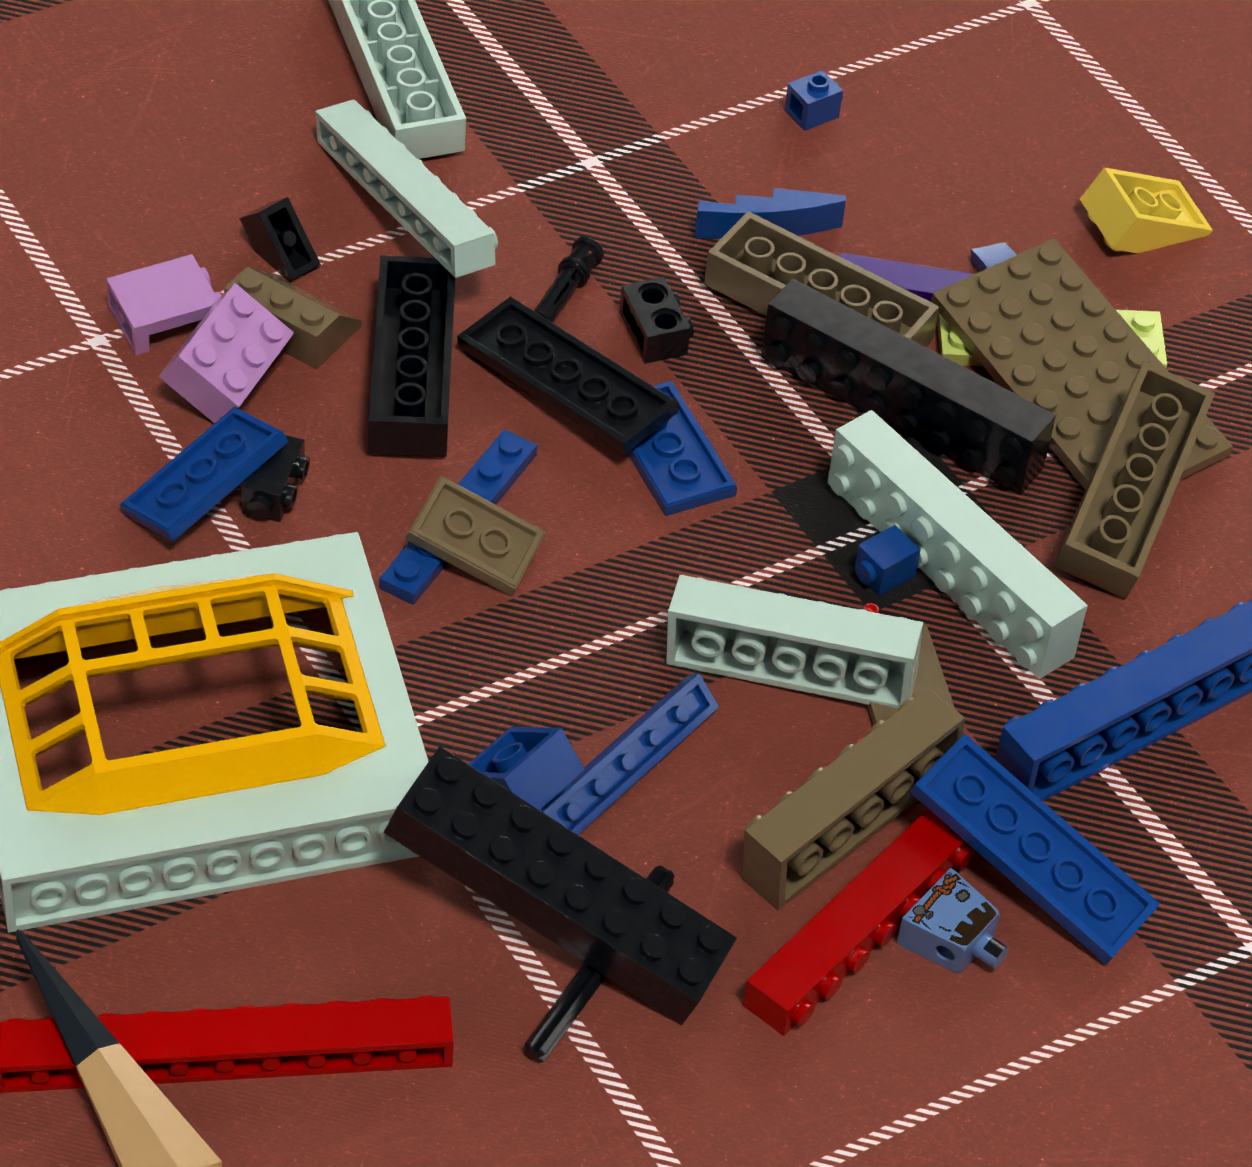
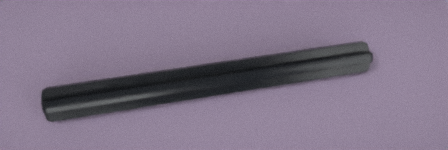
[524,865,675,1063]

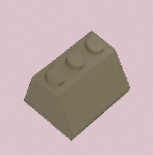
[224,267,362,369]

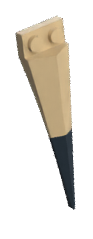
[16,929,222,1167]

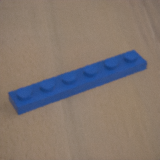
[379,429,537,605]
[543,673,719,835]

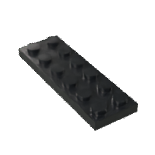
[457,296,678,455]

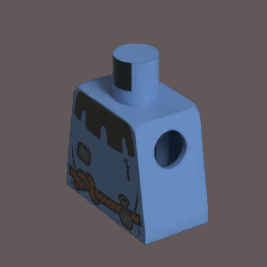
[897,868,1009,973]

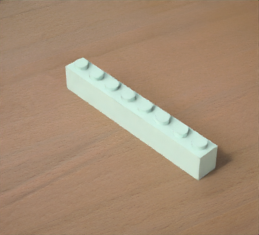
[315,99,498,278]

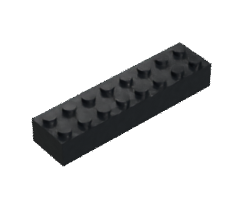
[761,279,1056,495]
[383,746,737,1025]

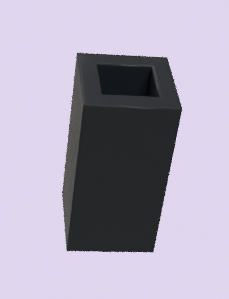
[242,435,310,522]

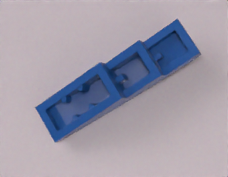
[695,188,846,239]

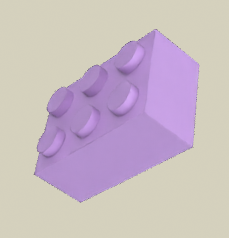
[158,283,294,423]

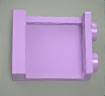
[106,254,221,356]

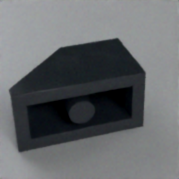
[239,197,321,281]

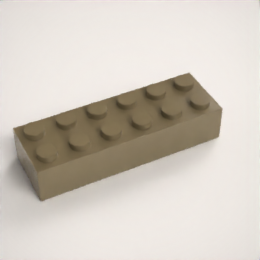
[704,211,940,347]
[1053,361,1215,599]
[742,688,965,911]

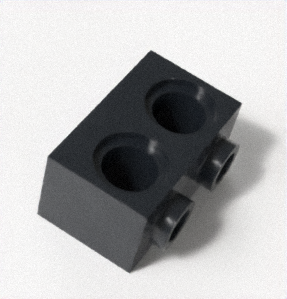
[619,277,694,364]

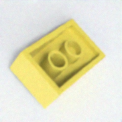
[1080,167,1213,254]

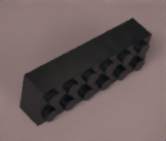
[368,255,456,457]

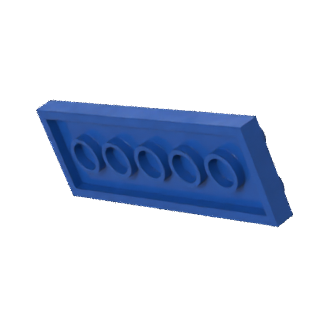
[910,733,1160,965]

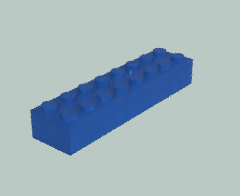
[995,600,1252,801]

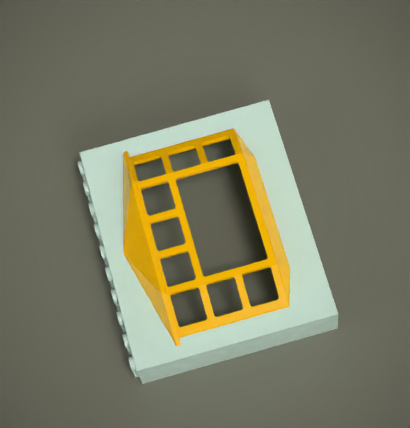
[0,532,428,933]

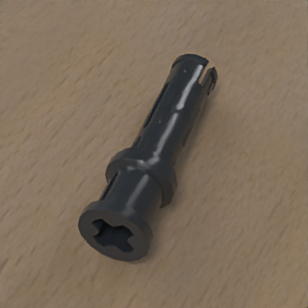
[534,237,604,323]

